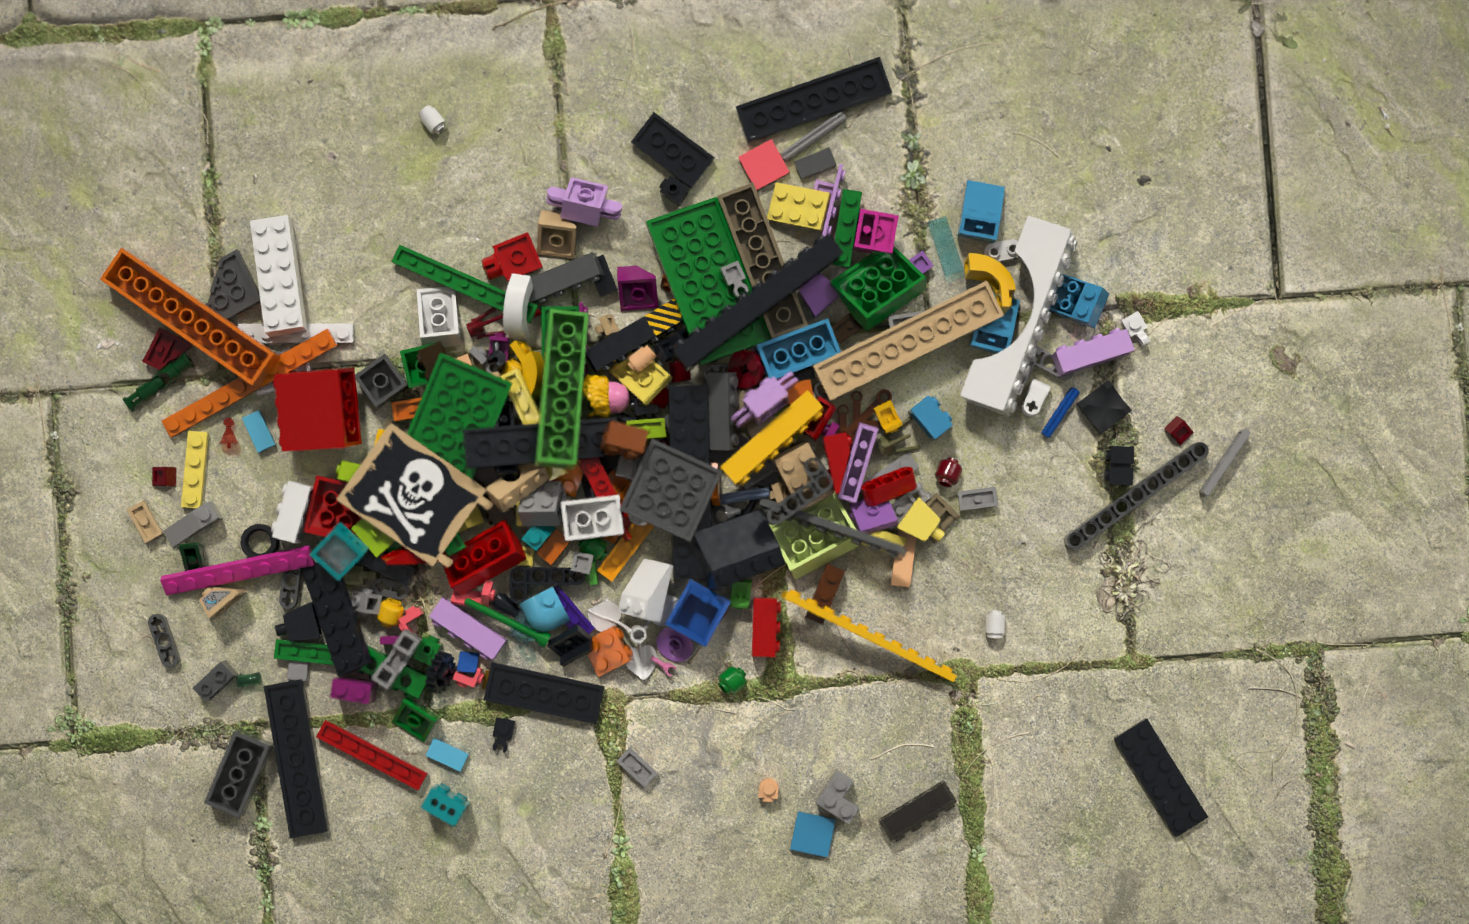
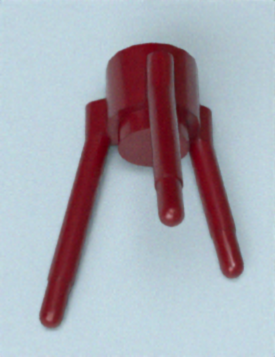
[466,307,506,339]

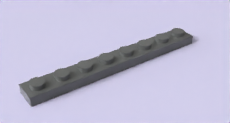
[759,498,907,558]

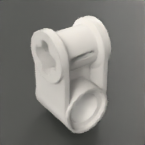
[1021,378,1051,417]

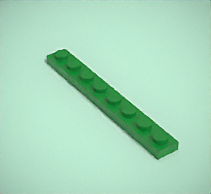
[391,244,538,324]

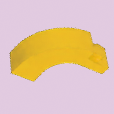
[964,253,1016,315]
[508,340,544,402]

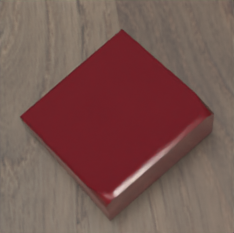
[669,361,691,383]
[1164,416,1194,446]
[152,467,176,486]

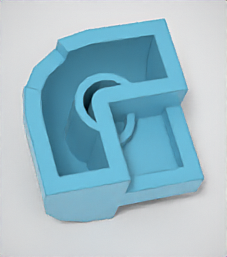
[519,587,571,632]

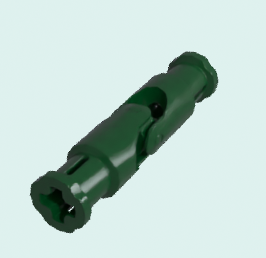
[123,353,195,412]

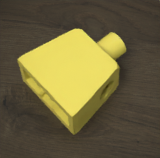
[896,498,945,542]

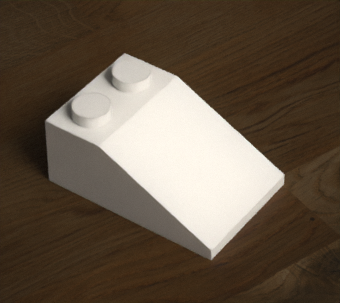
[417,286,461,348]
[561,495,624,542]
[618,559,673,622]

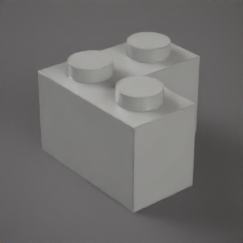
[816,768,859,824]

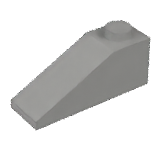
[163,501,223,548]

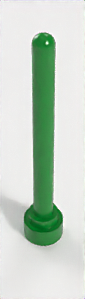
[464,598,551,648]

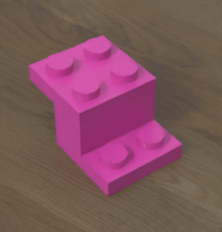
[853,209,899,254]

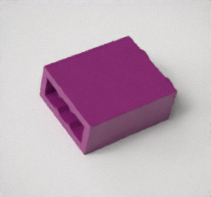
[330,676,378,704]

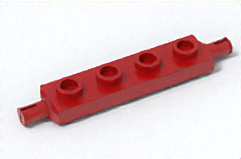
[579,458,632,542]

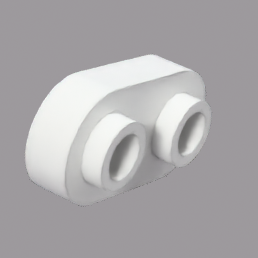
[983,239,1018,262]

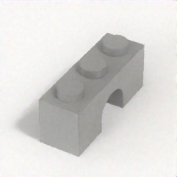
[371,629,423,689]

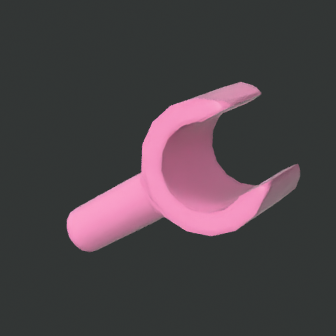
[650,656,677,676]

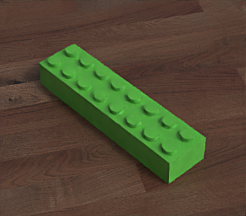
[535,309,589,469]

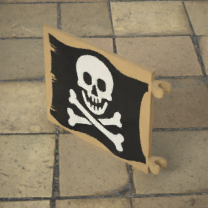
[337,423,493,567]

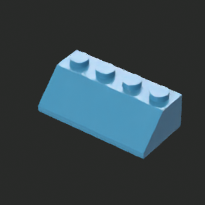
[754,318,841,379]

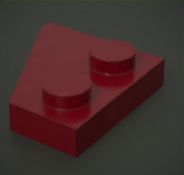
[142,328,193,370]

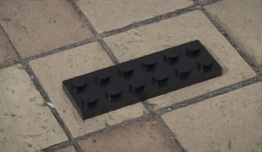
[301,558,372,677]
[483,662,605,724]
[1113,718,1208,837]

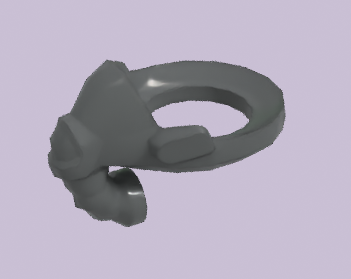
[711,504,742,525]

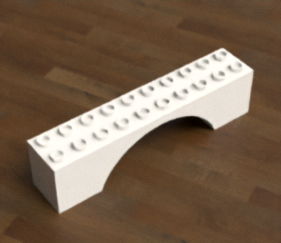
[960,216,1078,417]

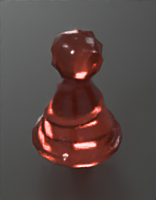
[219,417,239,449]

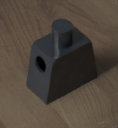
[275,602,324,641]

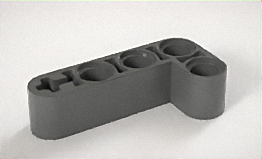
[767,457,833,524]

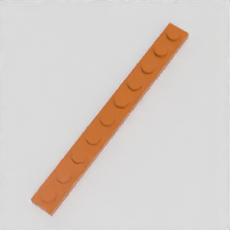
[162,329,338,438]

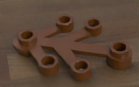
[835,389,892,441]

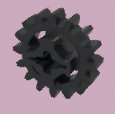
[425,651,456,694]

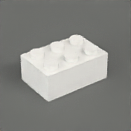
[271,481,313,543]

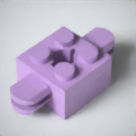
[546,177,622,227]
[731,372,799,428]

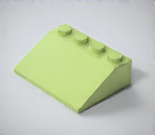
[769,490,859,580]

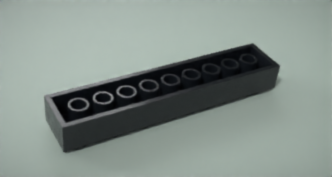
[672,234,844,372]
[668,385,711,579]

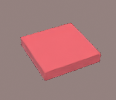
[738,139,790,191]

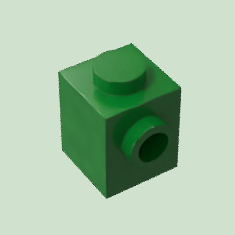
[413,635,443,665]

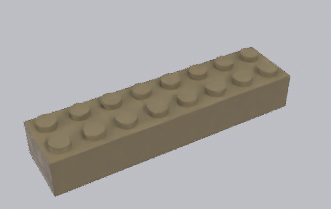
[717,182,808,339]

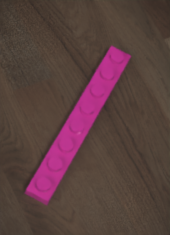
[160,546,315,596]

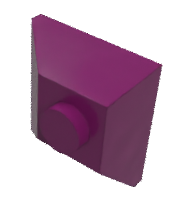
[617,266,659,311]

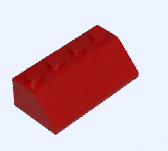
[443,520,527,595]

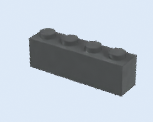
[529,252,604,305]
[707,372,740,450]

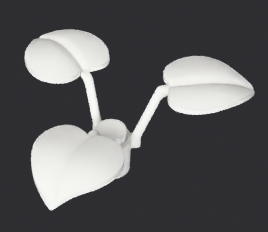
[587,595,678,680]

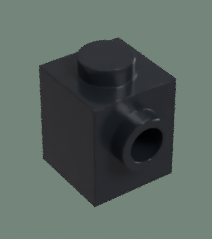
[659,175,690,207]

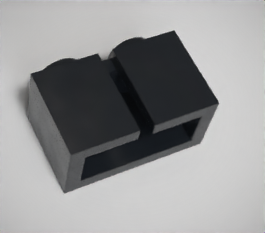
[1104,446,1134,486]

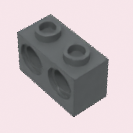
[193,660,238,702]

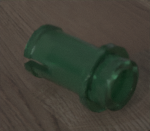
[236,672,262,689]

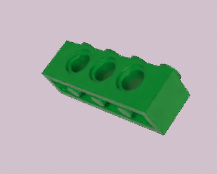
[356,645,427,700]

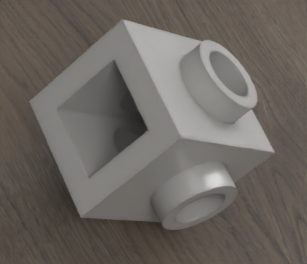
[351,588,382,616]

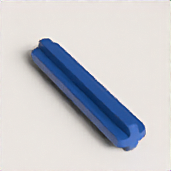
[1041,387,1080,438]

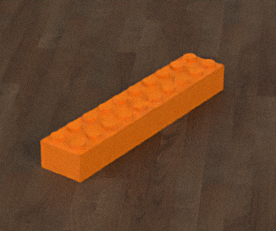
[100,248,281,388]

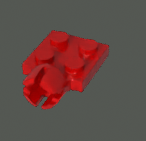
[482,232,543,282]

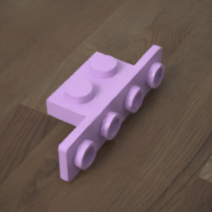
[813,164,845,236]

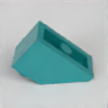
[522,526,556,551]

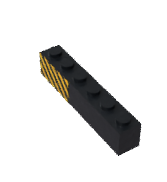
[585,299,684,374]

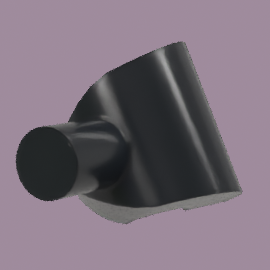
[486,342,506,372]

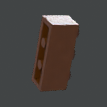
[804,564,845,625]

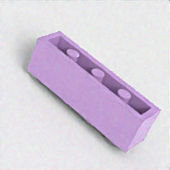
[1052,328,1135,377]
[837,422,878,503]
[429,597,507,660]

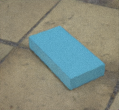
[242,410,276,453]
[425,738,469,772]

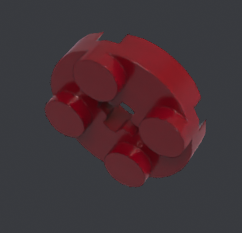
[727,350,764,389]

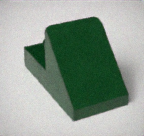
[179,542,206,571]

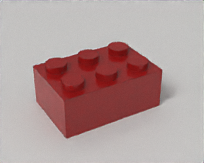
[752,597,781,657]

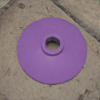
[656,627,694,662]

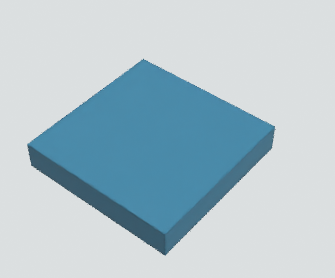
[790,811,836,857]

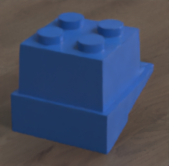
[665,579,731,647]

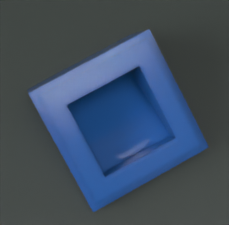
[457,651,479,673]

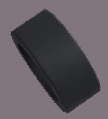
[240,524,279,558]

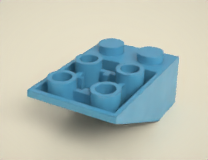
[957,180,1005,243]
[1049,274,1109,329]
[969,294,1020,354]

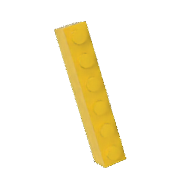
[721,390,824,487]

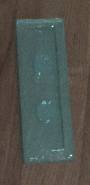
[927,216,964,277]

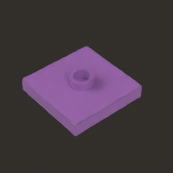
[849,499,898,534]

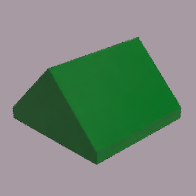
[400,342,437,388]
[392,697,440,743]

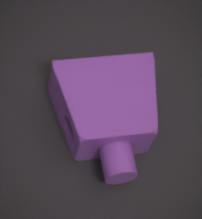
[799,273,839,318]

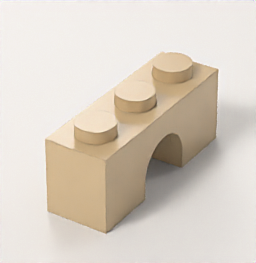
[485,464,550,513]

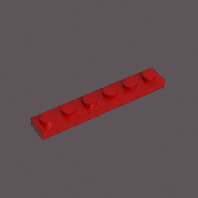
[316,720,428,790]

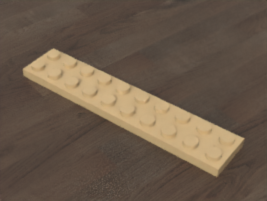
[813,281,1004,401]

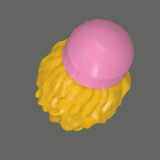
[582,374,630,417]

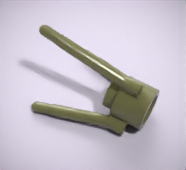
[876,416,921,457]

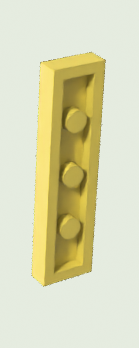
[181,431,209,508]

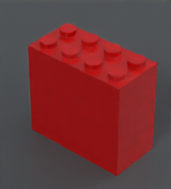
[273,367,362,452]

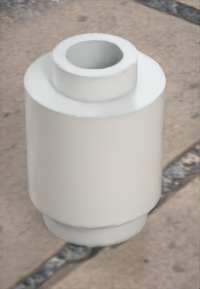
[419,105,446,134]
[985,610,1005,638]

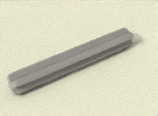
[780,112,846,162]

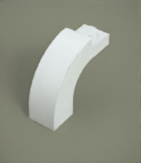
[503,273,533,341]

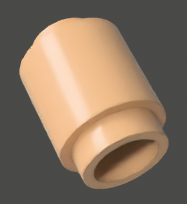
[628,345,657,373]

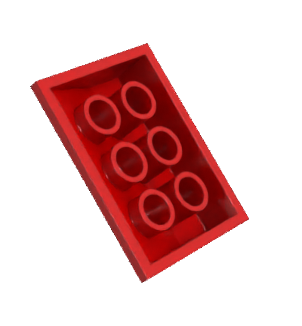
[303,475,362,541]

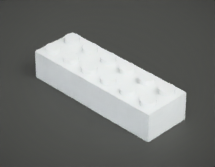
[250,215,307,337]

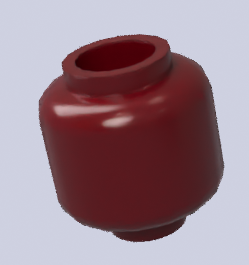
[935,458,962,488]

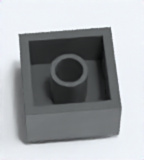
[355,354,409,409]

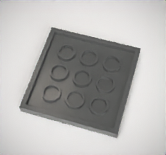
[619,439,722,541]

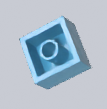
[908,395,953,441]

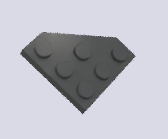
[206,249,261,320]

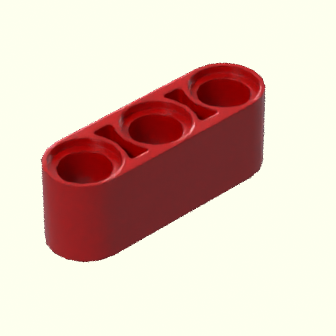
[861,467,917,506]

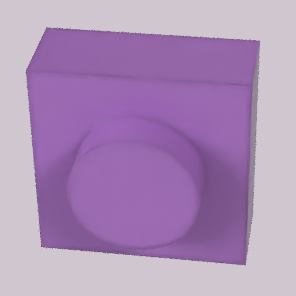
[909,250,934,274]

